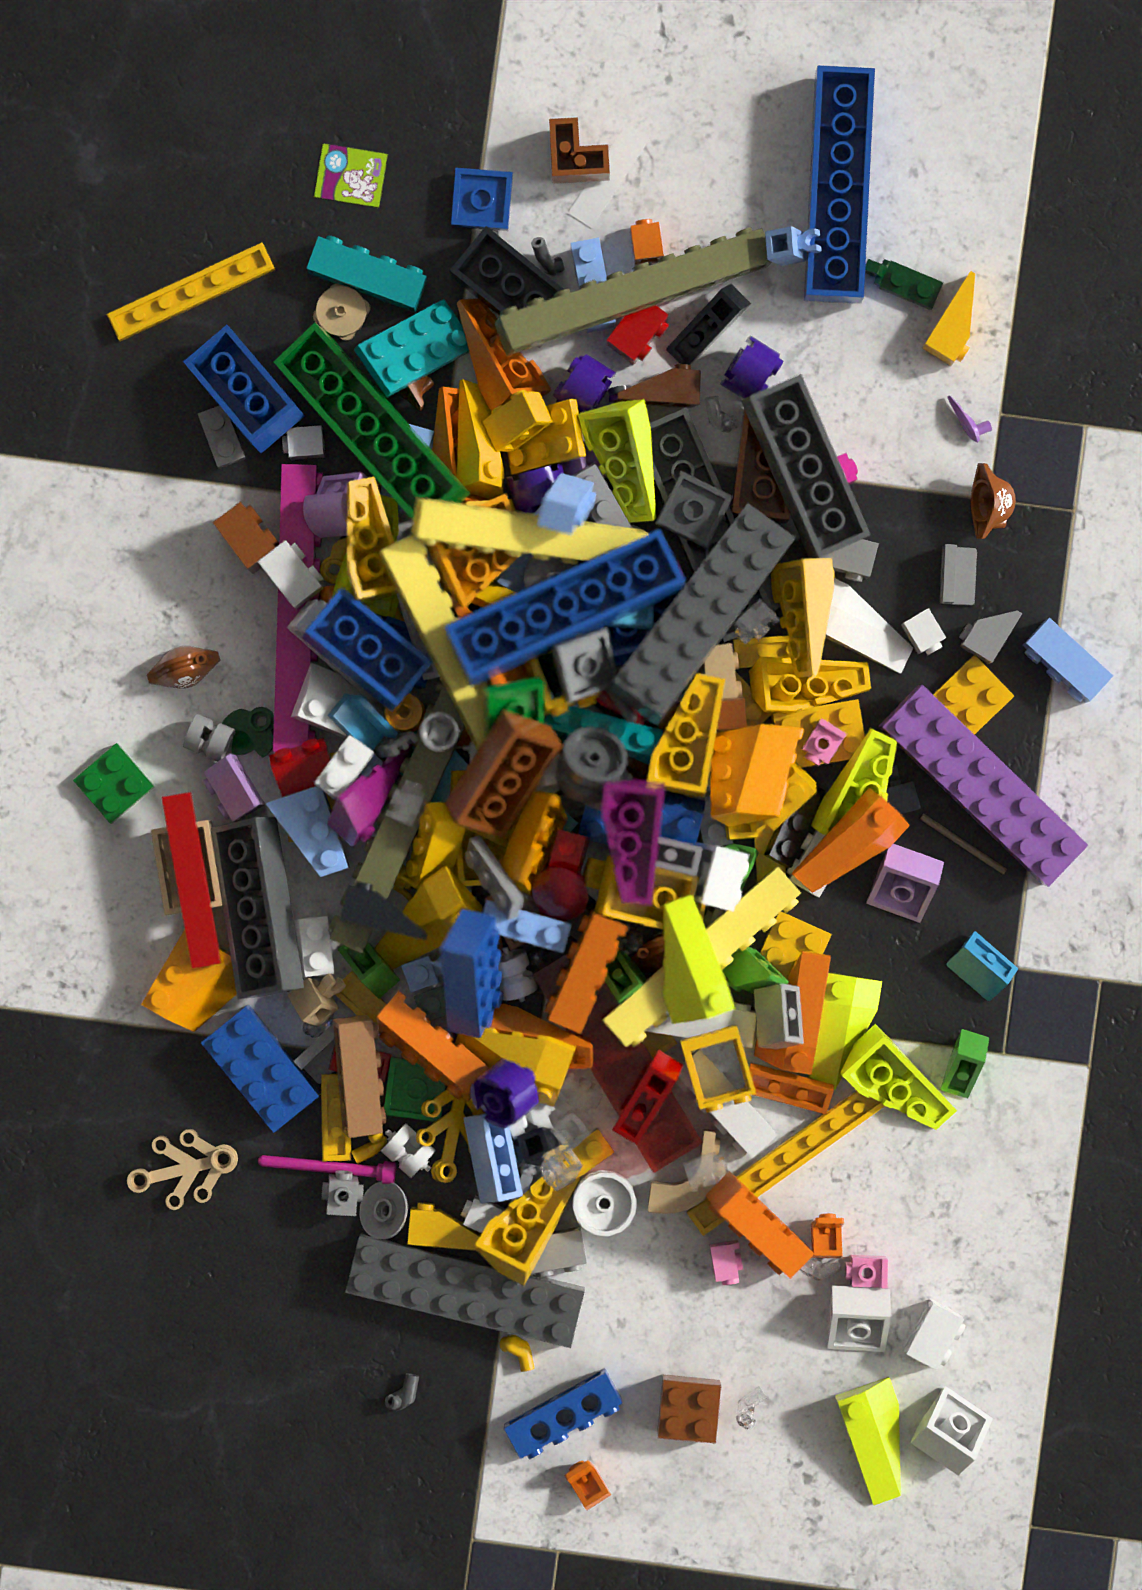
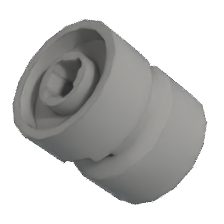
[420,713,460,752]
[183,714,235,762]

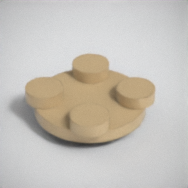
[313,284,370,341]

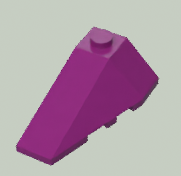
[327,744,412,847]
[602,780,665,905]

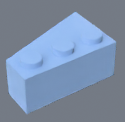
[266,787,350,877]

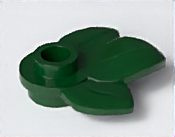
[222,707,274,758]

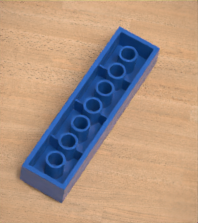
[804,65,875,304]
[445,529,685,687]

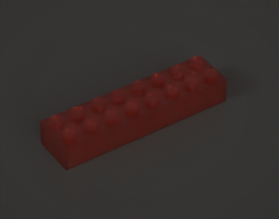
[533,953,703,1174]

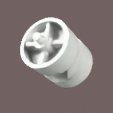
[498,947,538,1002]
[509,1103,556,1140]
[381,1123,435,1178]

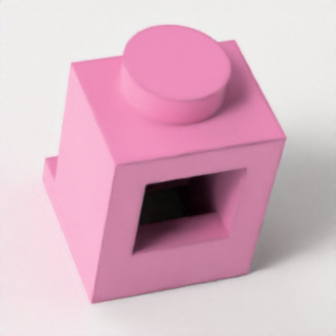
[801,719,846,766]
[709,1239,743,1285]
[845,1255,888,1288]

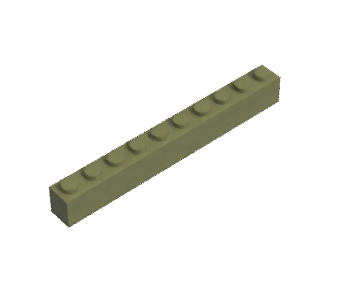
[494,227,772,356]
[328,679,465,953]

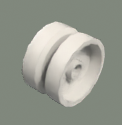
[572,1169,637,1236]

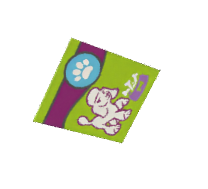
[314,144,388,207]

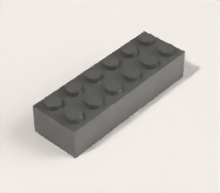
[741,374,870,559]
[211,817,304,999]

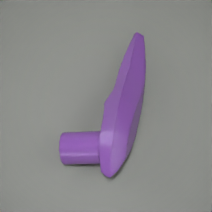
[947,395,992,443]

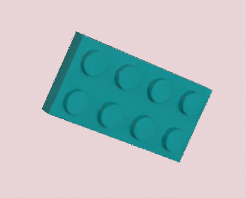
[354,299,469,398]

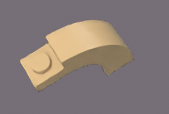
[647,1129,724,1214]

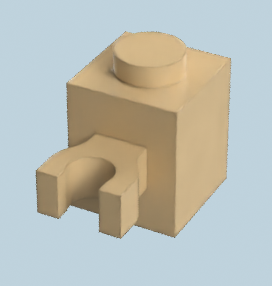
[288,973,346,1027]

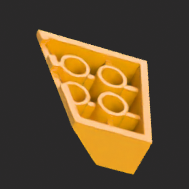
[425,493,524,608]
[711,724,804,826]
[499,791,568,896]
[141,929,237,1032]

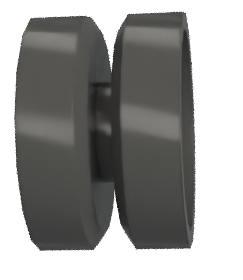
[556,727,627,804]

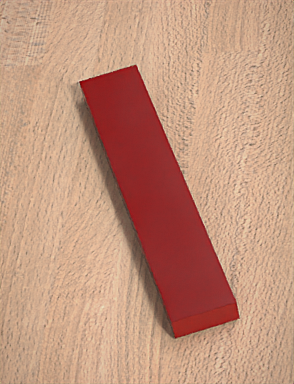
[162,792,222,969]

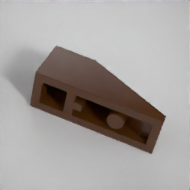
[609,364,701,408]

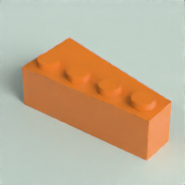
[544,910,628,1033]
[377,991,489,1102]
[705,1171,814,1279]

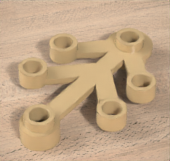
[127,1129,238,1210]

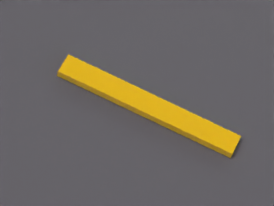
[686,1090,885,1236]

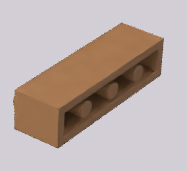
[332,1015,386,1138]

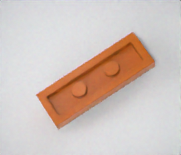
[744,1063,834,1114]

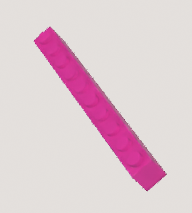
[273,464,323,752]

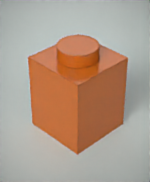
[630,219,664,265]

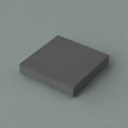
[655,471,733,549]
[551,627,618,703]

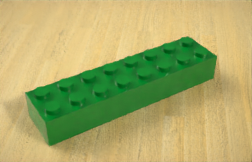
[274,323,471,520]

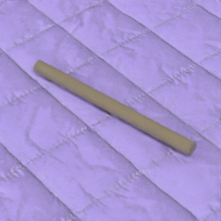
[920,813,1007,875]

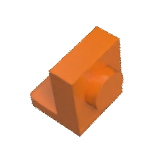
[811,1213,844,1258]
[564,1460,612,1511]

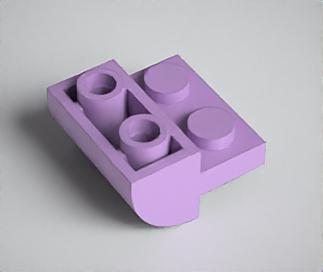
[303,472,368,538]

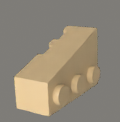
[698,643,743,733]

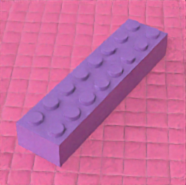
[878,685,1088,887]

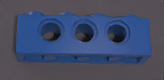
[504,1369,622,1459]

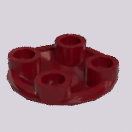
[532,866,588,920]

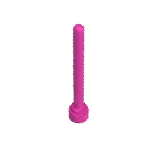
[258,1155,396,1184]

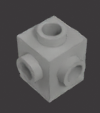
[322,1170,363,1216]

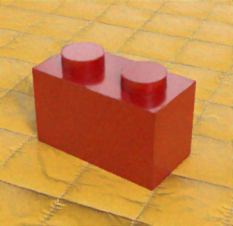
[606,305,669,365]
[269,738,332,797]

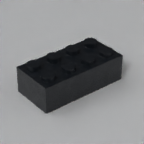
[450,226,565,348]

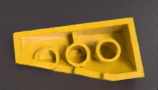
[457,379,505,500]
[347,477,398,602]
[647,674,725,798]
[375,865,483,969]
[455,1028,576,1107]
[475,1166,580,1286]

